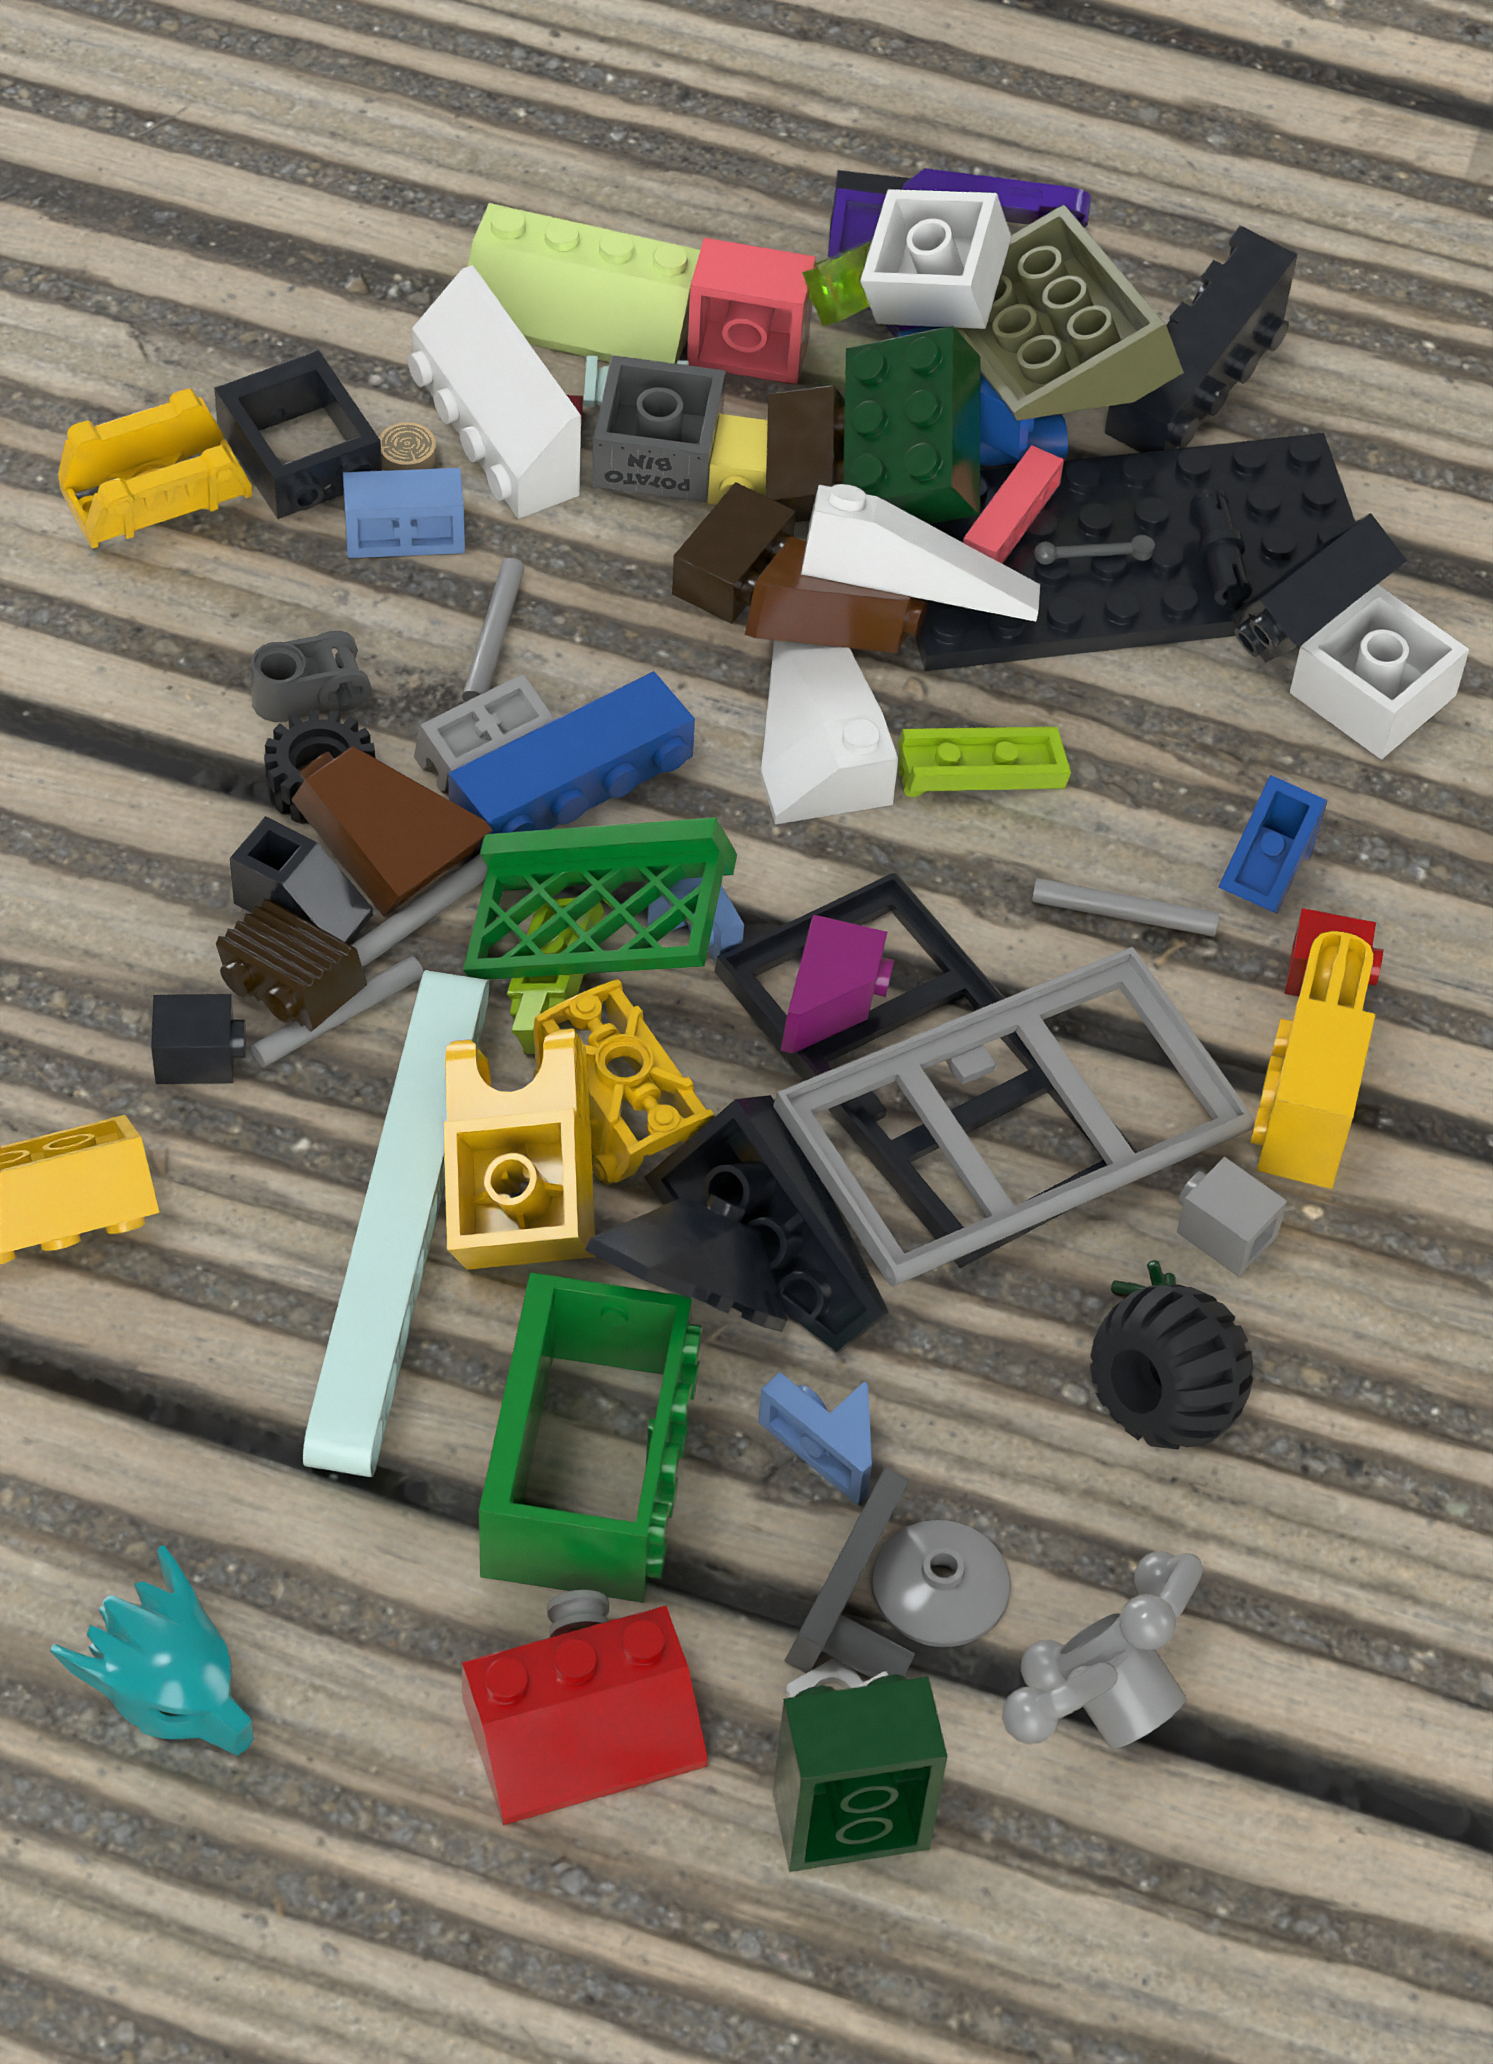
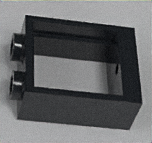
[214,350,382,519]
[1230,513,1407,663]

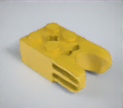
[1250,931,1376,1189]
[443,1028,596,1270]

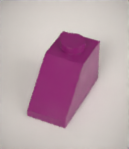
[780,915,894,1053]

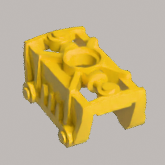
[58,388,252,549]
[533,979,715,1186]

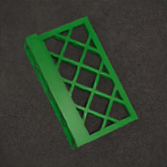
[463,817,737,980]

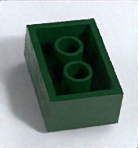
[844,326,980,524]
[773,1675,948,1872]

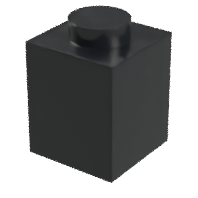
[151,994,246,1084]

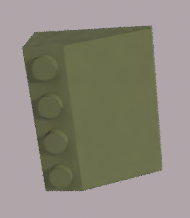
[944,205,1183,421]

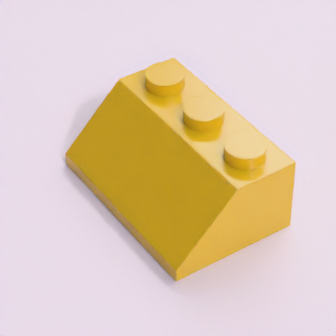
[0,1115,160,1265]

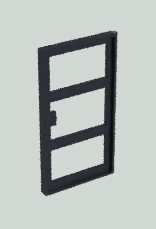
[715,873,1139,1268]

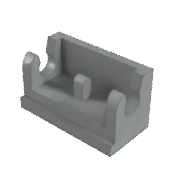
[414,674,555,791]

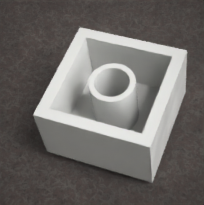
[861,189,1011,329]
[1290,584,1469,760]

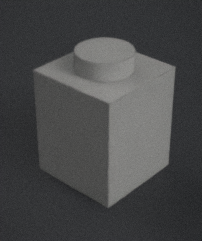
[1177,1157,1287,1277]

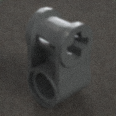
[251,631,372,722]

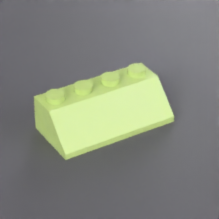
[467,203,700,364]

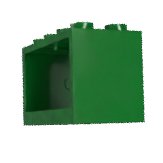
[479,1272,702,1603]

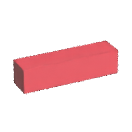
[963,445,1064,564]

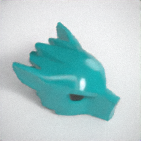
[50,1545,254,1756]

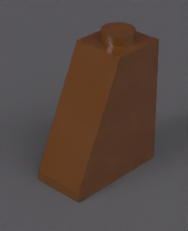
[745,536,928,653]
[292,746,493,917]

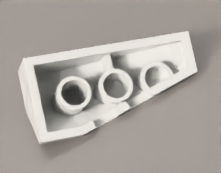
[801,484,1040,622]
[761,640,898,825]

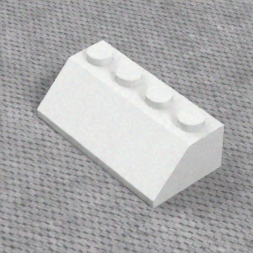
[408,265,581,519]

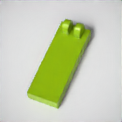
[897,726,1071,797]

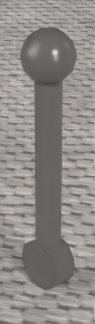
[1034,535,1155,565]

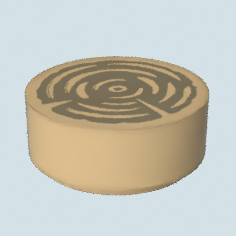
[379,422,436,471]

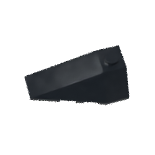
[644,1095,889,1352]
[585,1194,787,1332]

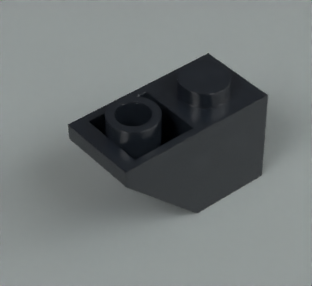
[230,816,373,944]

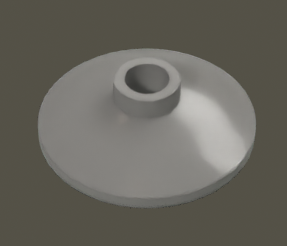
[872,1520,1010,1647]

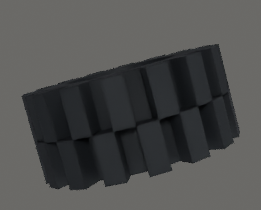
[264,710,375,824]

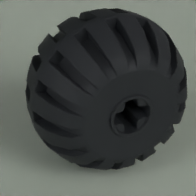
[1090,1284,1254,1450]

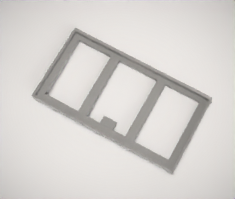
[773,946,1254,1286]

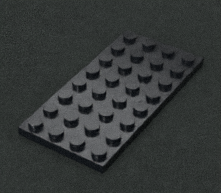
[915,433,1355,671]

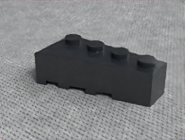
[1104,225,1298,453]

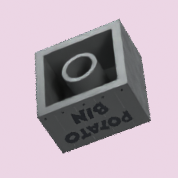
[592,355,726,502]

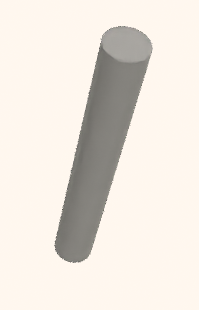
[462,558,525,702]
[351,854,488,968]
[1032,878,1219,937]
[251,955,424,1068]

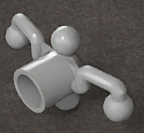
[1002,1551,1203,1748]

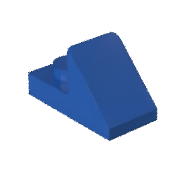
[1218,775,1328,914]

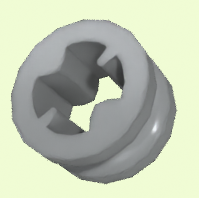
[547,1590,609,1637]

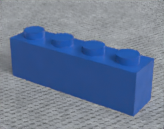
[448,671,695,850]

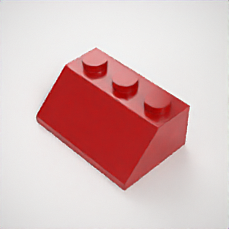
[462,1605,708,1825]

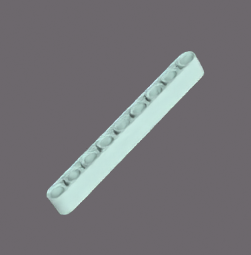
[303,970,489,1477]

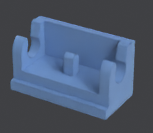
[343,468,465,558]

